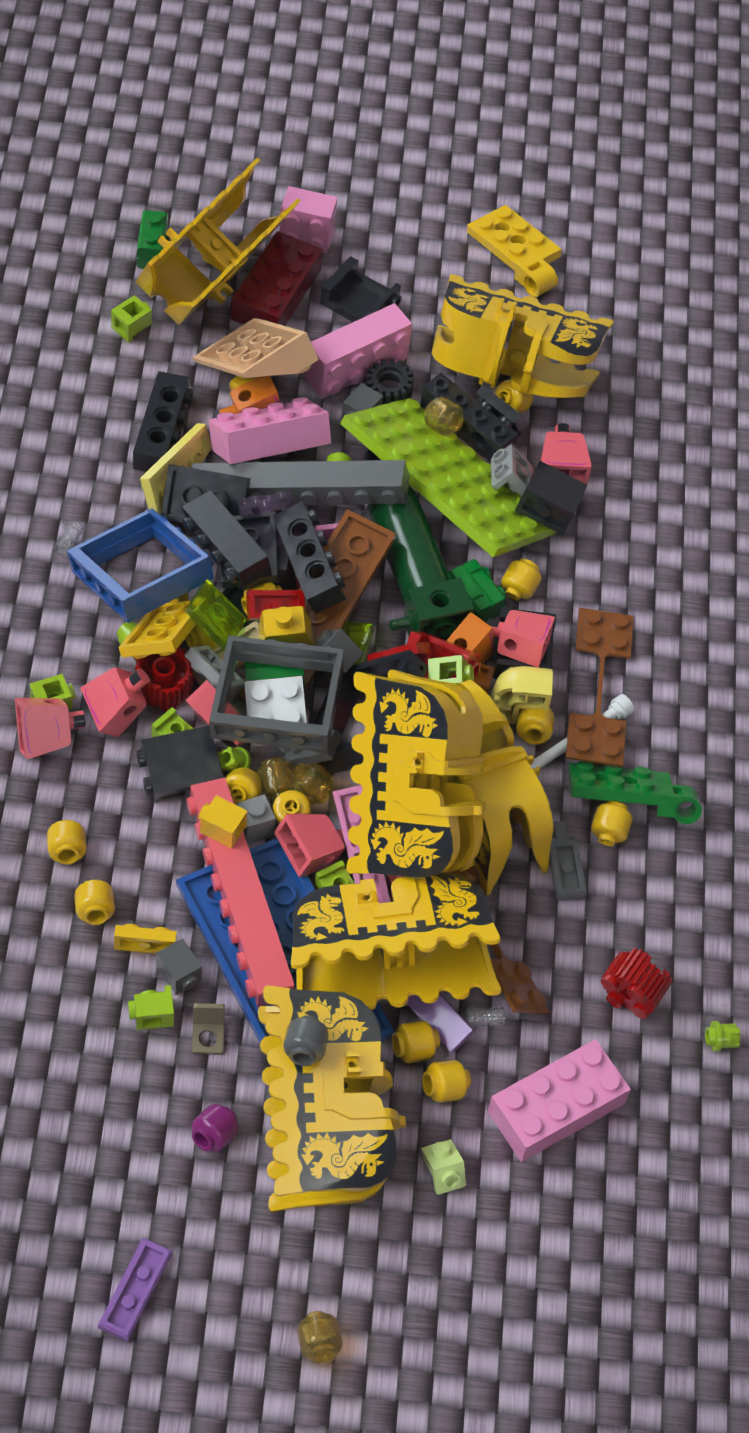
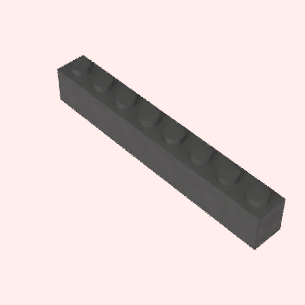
[191,460,410,506]

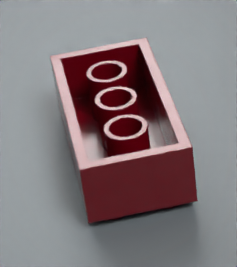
[231,231,323,326]

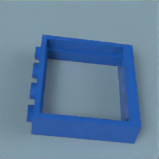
[67,508,214,623]

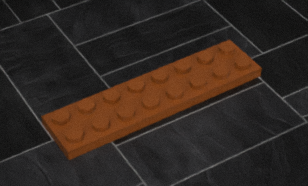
[236,509,396,703]

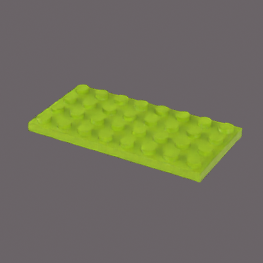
[340,397,556,557]

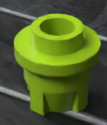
[217,747,251,773]
[705,1021,741,1052]

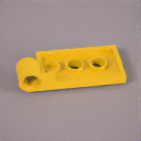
[467,205,562,298]
[119,592,207,659]

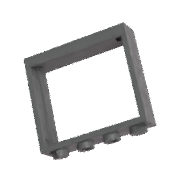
[209,636,344,753]

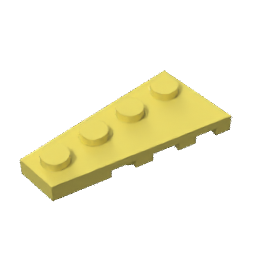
[140,423,211,515]

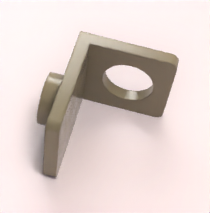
[192,1003,225,1055]

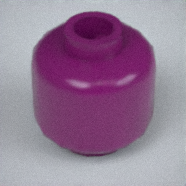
[191,1104,239,1152]

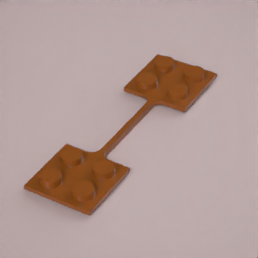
[565,607,634,767]
[449,866,550,1015]

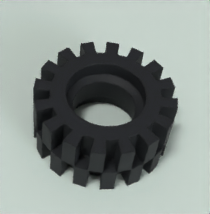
[366,358,414,405]

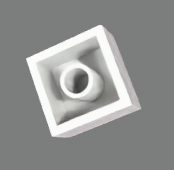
[244,676,307,747]

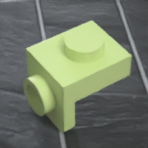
[421,1139,466,1195]

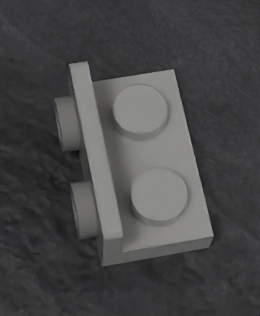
[491,444,532,496]
[185,645,245,703]

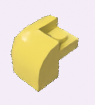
[491,666,553,724]

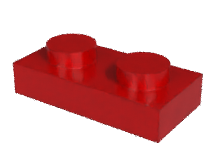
[246,590,305,620]

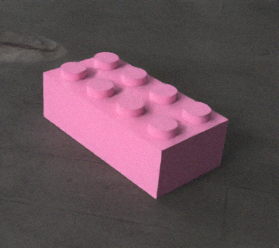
[305,303,412,399]
[208,397,331,464]
[487,1039,631,1163]

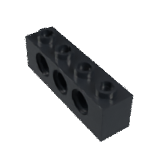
[133,371,193,472]
[420,373,518,463]
[273,501,346,614]

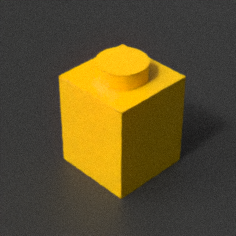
[198,795,248,849]

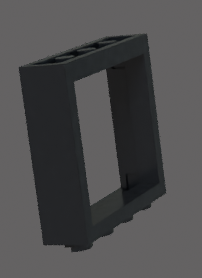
[304,650,428,777]

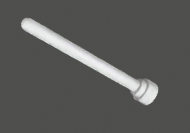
[530,694,634,769]

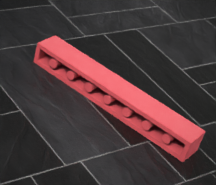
[186,777,294,1008]

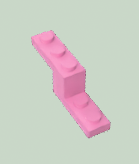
[333,785,391,903]

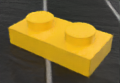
[114,924,177,954]

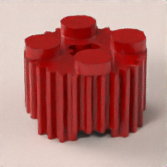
[135,646,193,712]
[601,947,673,1019]

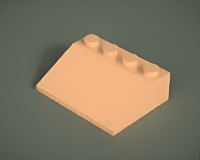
[192,318,318,378]

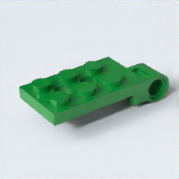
[568,761,702,824]

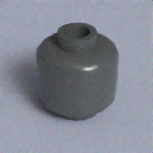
[283,1015,328,1066]

